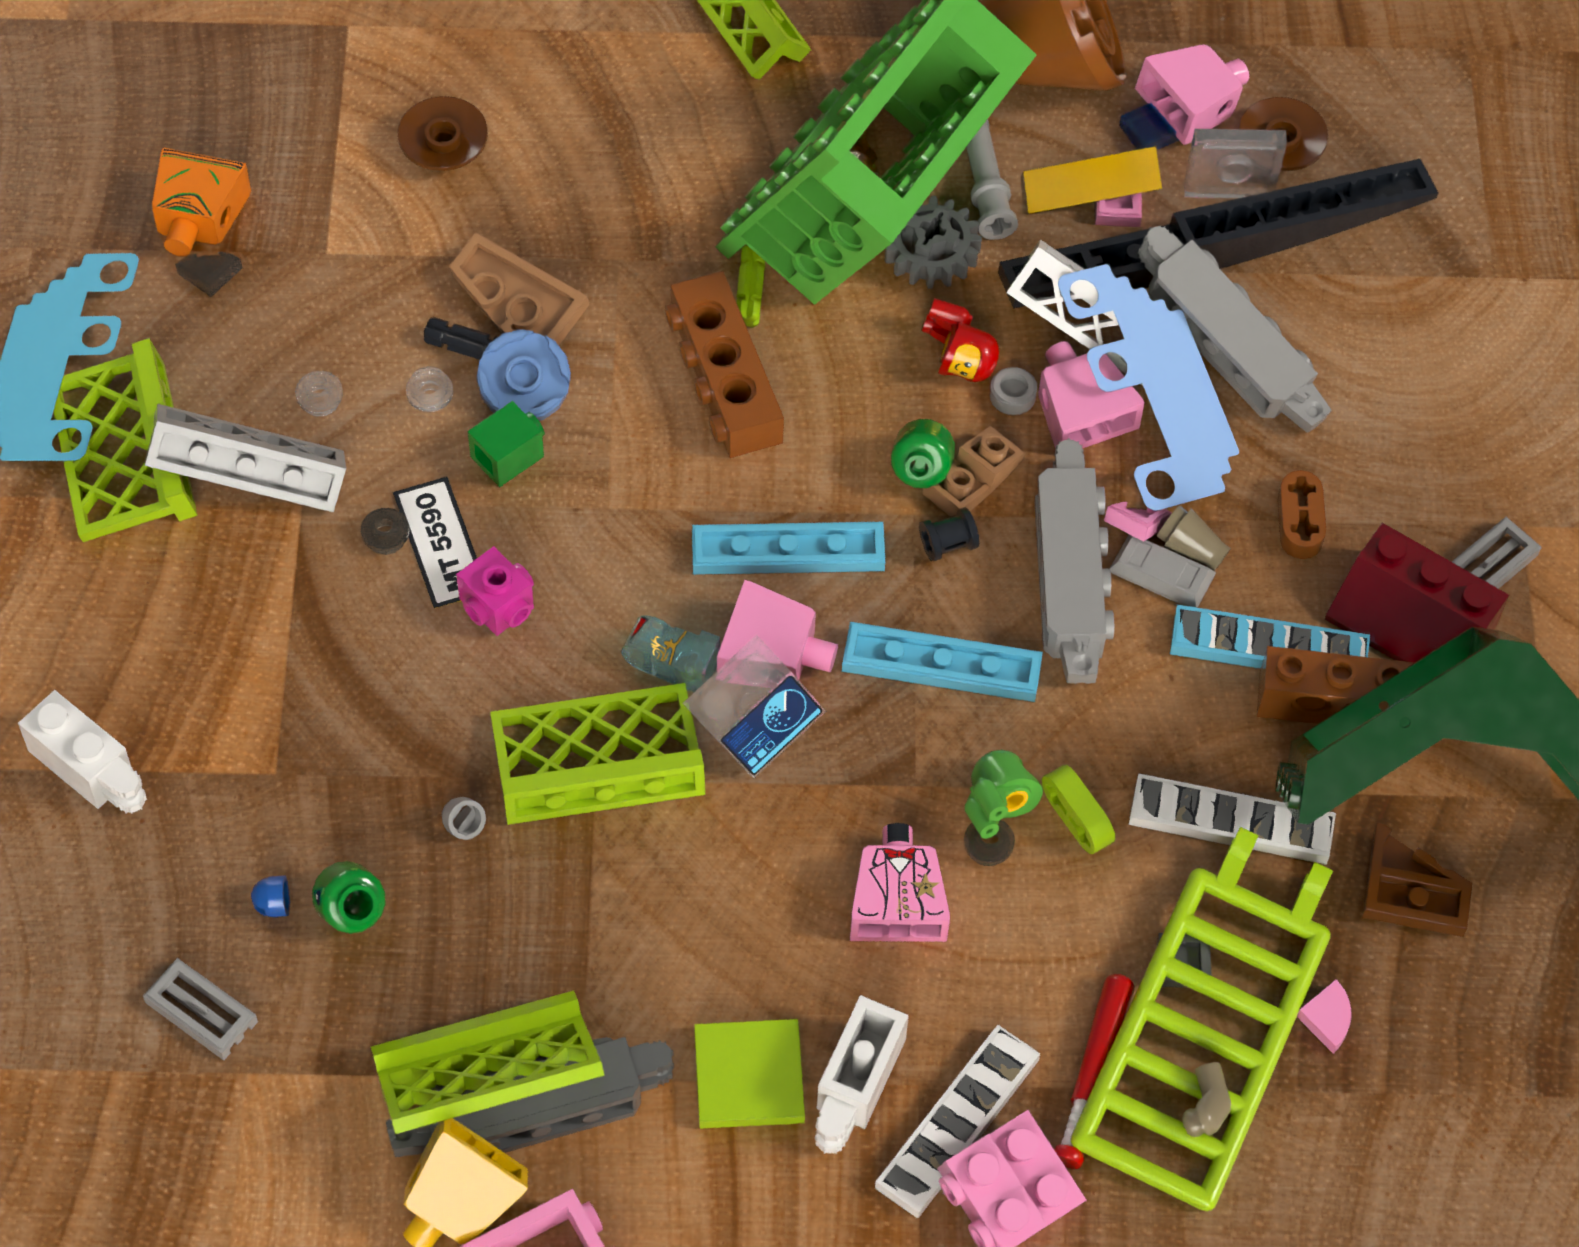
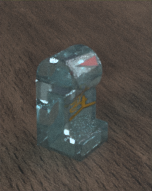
[621,615,720,696]

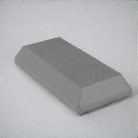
[1110,534,1216,608]

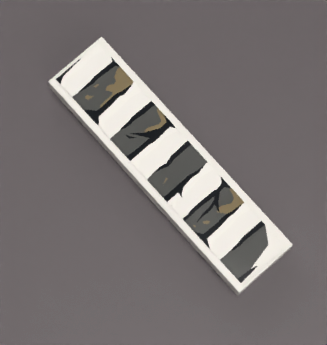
[1129,773,1336,865]
[875,1025,1040,1219]

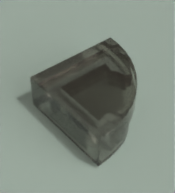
[175,252,242,297]

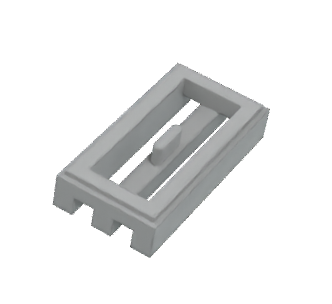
[1452,517,1541,589]
[143,958,258,1060]

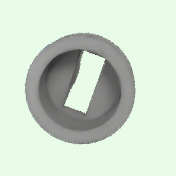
[441,797,486,840]

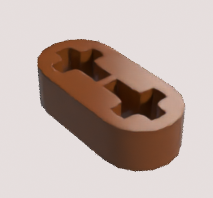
[1277,470,1326,559]

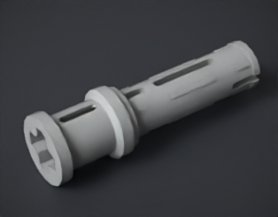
[966,119,1018,240]

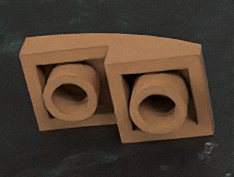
[922,426,1025,517]

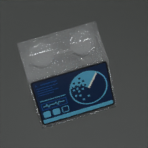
[683,635,827,779]

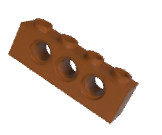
[665,271,784,458]
[1257,646,1453,740]

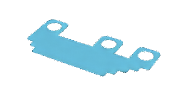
[0,253,139,461]

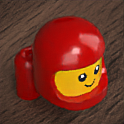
[921,298,1000,382]

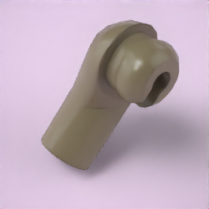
[1182,1062,1231,1137]

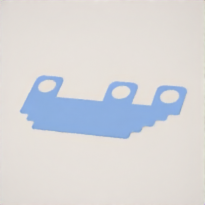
[1058,264,1239,511]

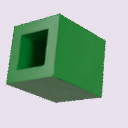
[467,401,545,488]

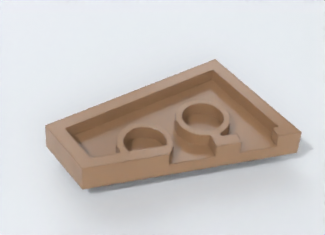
[449,232,590,345]

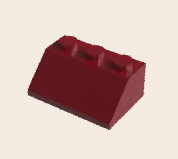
[1324,522,1509,663]

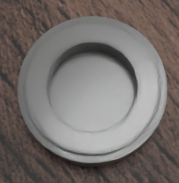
[990,367,1037,415]

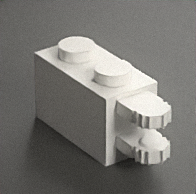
[18,690,147,814]
[815,995,909,1154]

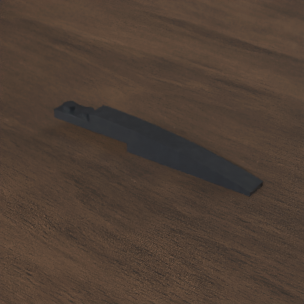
[998,158,1439,309]

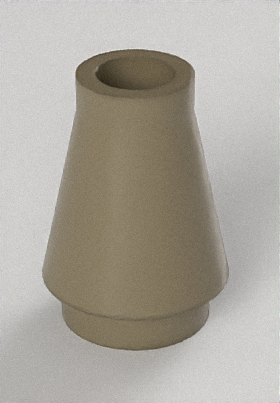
[1157,505,1231,571]

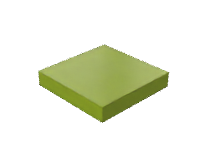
[694,1019,805,1129]

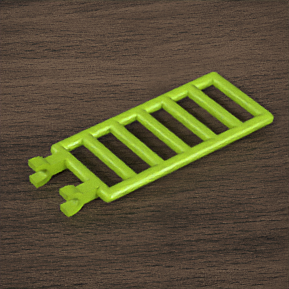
[1071,827,1333,1211]

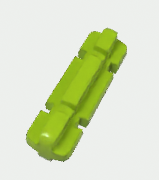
[736,245,766,328]

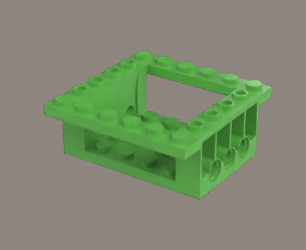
[715,0,1037,305]

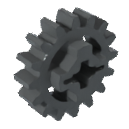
[884,196,982,289]

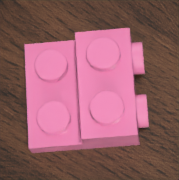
[937,1110,1086,1247]

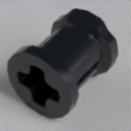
[919,507,980,561]

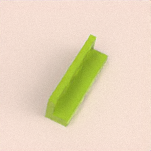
[697,0,811,80]

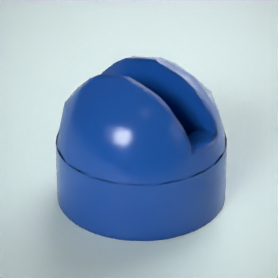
[251,875,290,917]

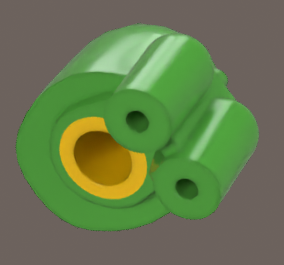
[965,749,1043,839]

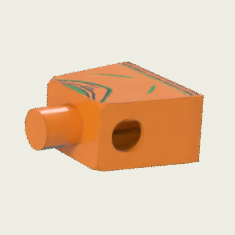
[152,148,251,257]

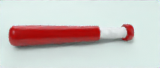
[1054,974,1135,1169]

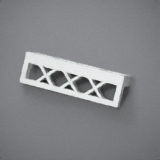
[1007,239,1143,385]

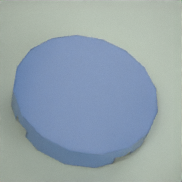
[477,329,571,421]

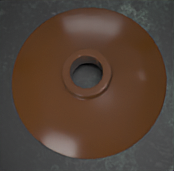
[398,96,488,171]
[1238,97,1328,171]

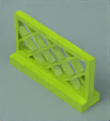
[53,338,198,542]
[490,683,706,825]
[371,991,604,1134]

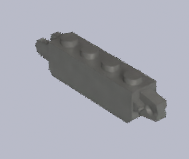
[386,1037,674,1157]

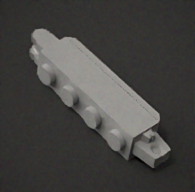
[1138,225,1331,433]
[1034,438,1114,684]

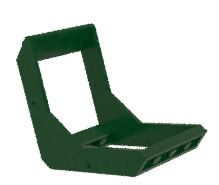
[1275,627,1579,825]

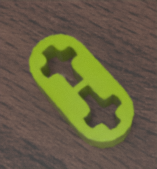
[1041,765,1115,854]

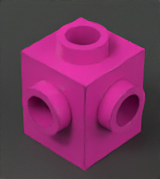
[456,546,534,636]

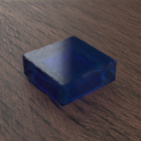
[1119,103,1179,150]

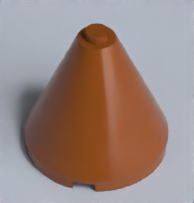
[978,0,1127,91]

